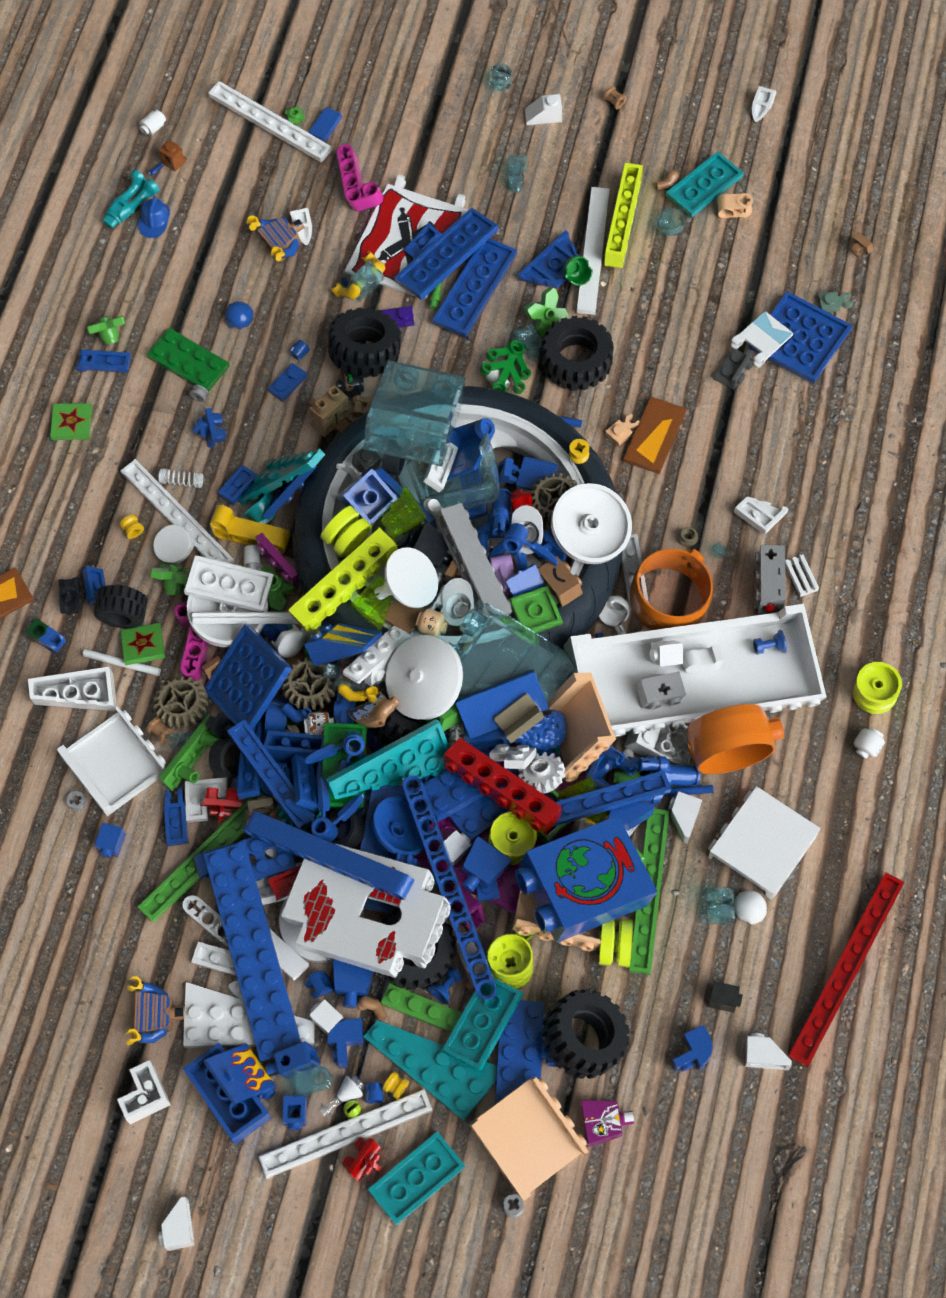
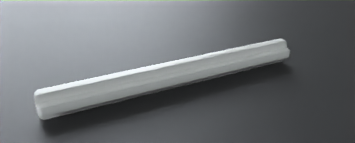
[192,612,299,624]

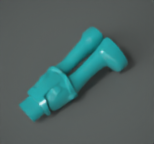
[102,169,160,229]

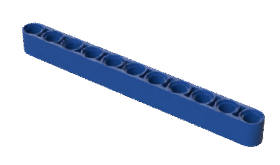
[403,775,498,1001]

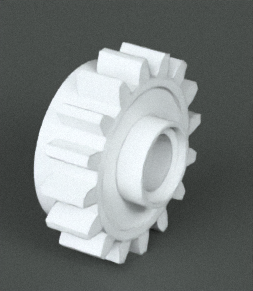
[518,752,565,793]

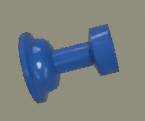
[753,629,787,655]
[428,967,463,1004]

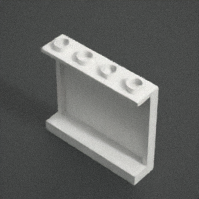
[57,706,167,816]
[708,786,821,900]

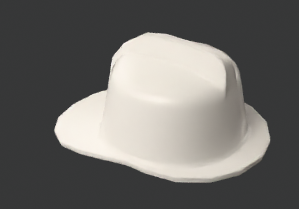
[512,505,544,554]
[442,578,476,626]

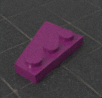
[256,533,299,587]

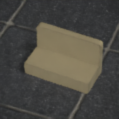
[494,693,545,743]

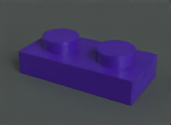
[380,306,415,328]

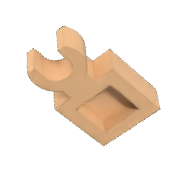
[605,414,640,447]

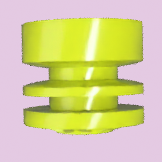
[488,934,533,989]

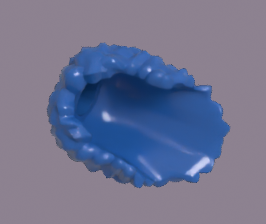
[514,710,567,751]

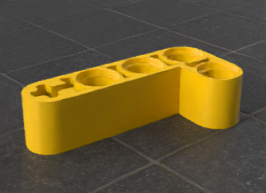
[210,505,291,553]

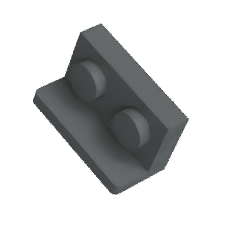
[714,348,755,390]

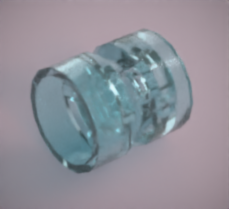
[706,888,735,924]

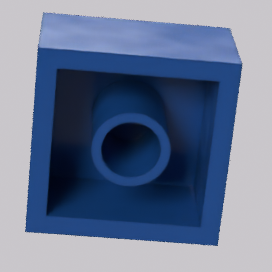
[337,469,398,524]

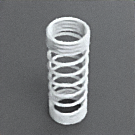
[158,468,203,488]

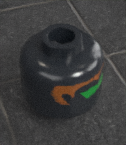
[336,373,364,398]

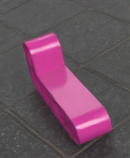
[337,144,384,212]
[174,602,209,681]

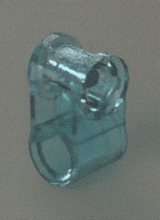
[513,323,542,361]
[288,1066,333,1096]

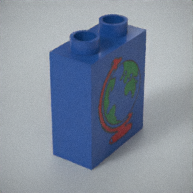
[515,815,658,943]

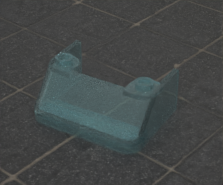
[406,433,500,509]

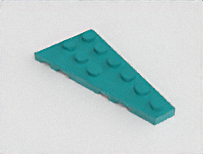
[238,449,325,506]
[326,719,449,799]
[363,1020,497,1122]

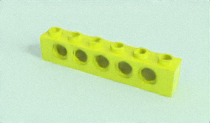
[604,163,643,268]
[288,528,398,633]

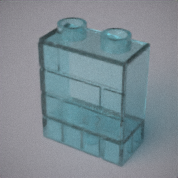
[363,360,466,467]
[449,602,574,703]

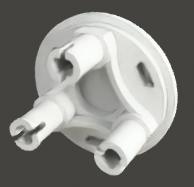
[375,548,438,608]

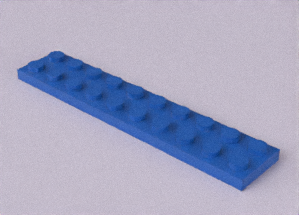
[204,841,301,1062]

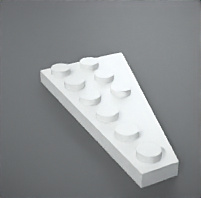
[183,982,315,1048]

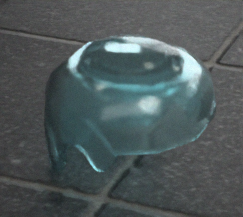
[657,208,685,236]

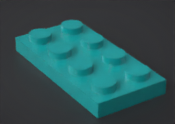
[666,151,744,218]
[442,978,523,1071]
[368,1131,466,1226]

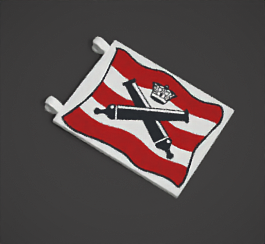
[345,175,468,300]

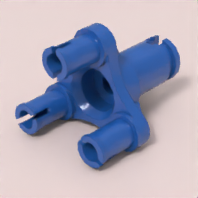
[475,488,516,556]
[584,744,638,790]
[627,756,701,804]

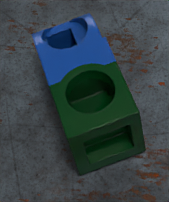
[25,618,66,654]

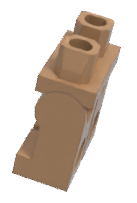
[310,385,351,437]

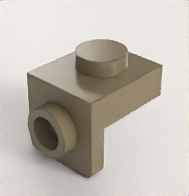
[245,796,275,821]

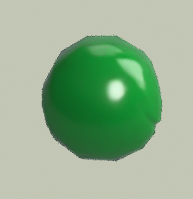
[563,255,593,286]

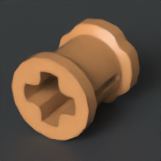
[603,86,627,109]
[146,717,174,744]

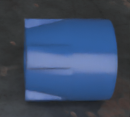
[289,340,310,361]
[365,1082,383,1104]

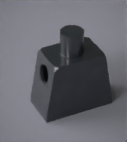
[408,522,453,569]

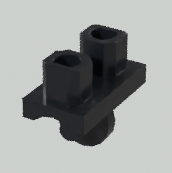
[58,577,81,615]
[205,712,235,739]

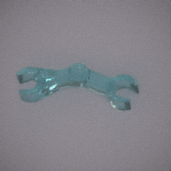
[167,711,213,749]

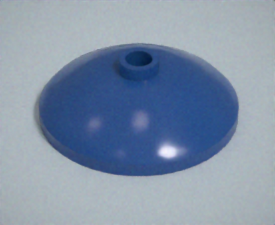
[372,797,431,856]

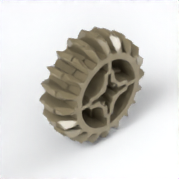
[529,473,577,525]
[282,656,338,711]
[153,675,209,729]

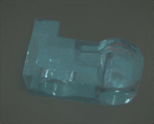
[508,155,528,193]

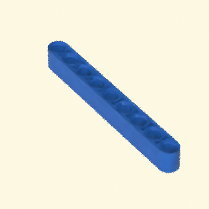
[243,811,415,900]

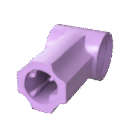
[490,553,514,596]

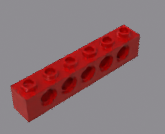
[444,738,562,834]

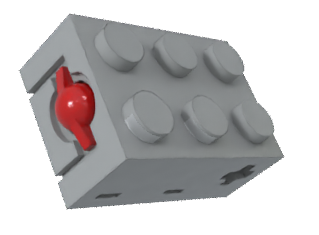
[753,545,786,615]

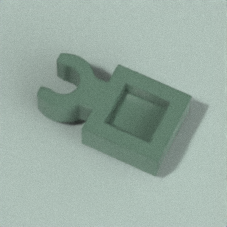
[818,292,853,313]

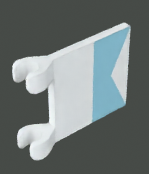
[731,311,793,368]

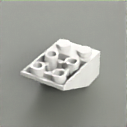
[624,725,691,765]

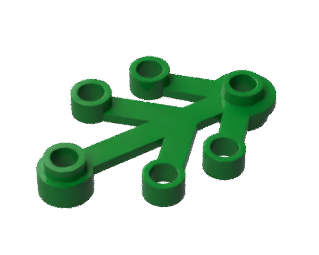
[480,340,531,394]

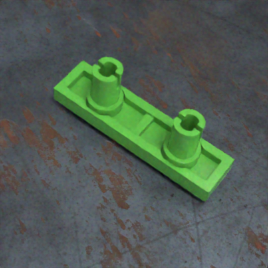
[158,714,220,792]

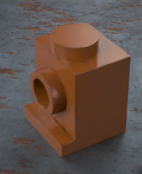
[158,140,187,172]

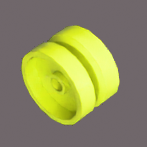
[320,506,372,558]
[853,662,902,714]
[488,812,537,865]
[598,919,633,967]

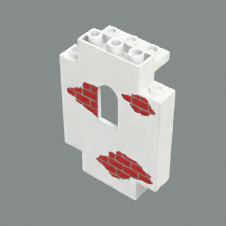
[281,844,450,978]

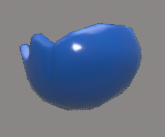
[224,301,253,330]

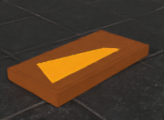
[624,397,687,474]
[0,568,34,619]

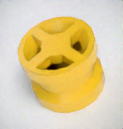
[569,439,589,464]
[120,514,144,539]
[382,1071,409,1100]

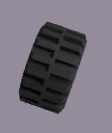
[94,585,148,628]

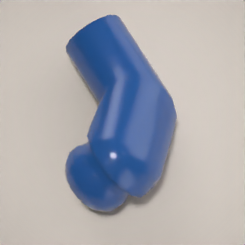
[281,703,312,723]

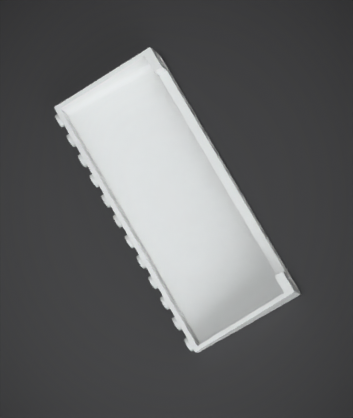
[564,604,826,737]

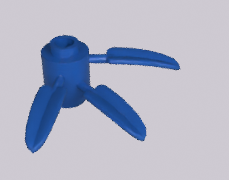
[487,523,558,571]
[305,731,367,773]
[285,777,364,842]

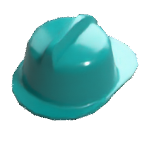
[243,489,277,524]

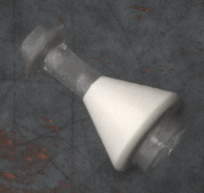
[318,1075,365,1119]

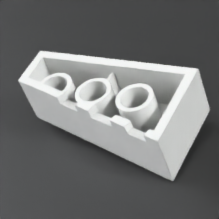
[28,667,117,712]

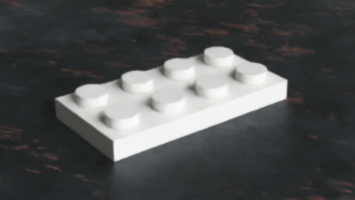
[184,555,273,612]

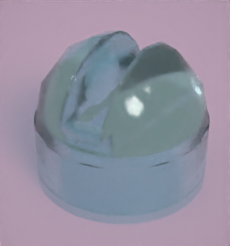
[711,541,728,559]

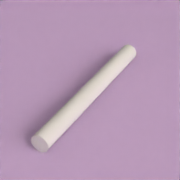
[83,649,161,676]

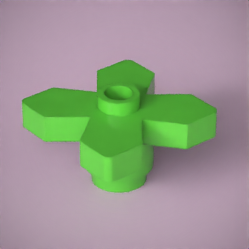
[524,287,569,339]
[87,315,125,345]
[150,563,191,595]
[261,566,299,612]

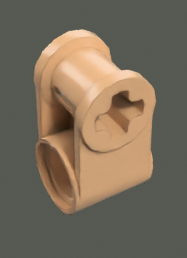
[717,193,753,218]

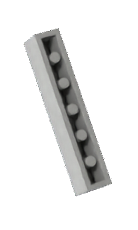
[434,503,512,627]

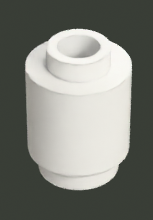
[139,110,166,136]

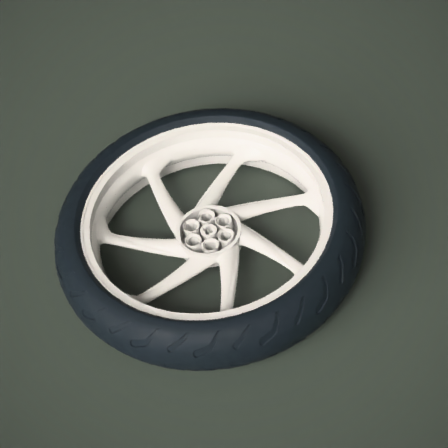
[293,386,622,690]

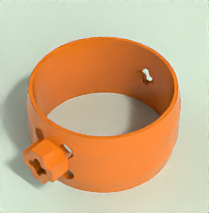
[629,549,713,630]
[686,704,784,774]

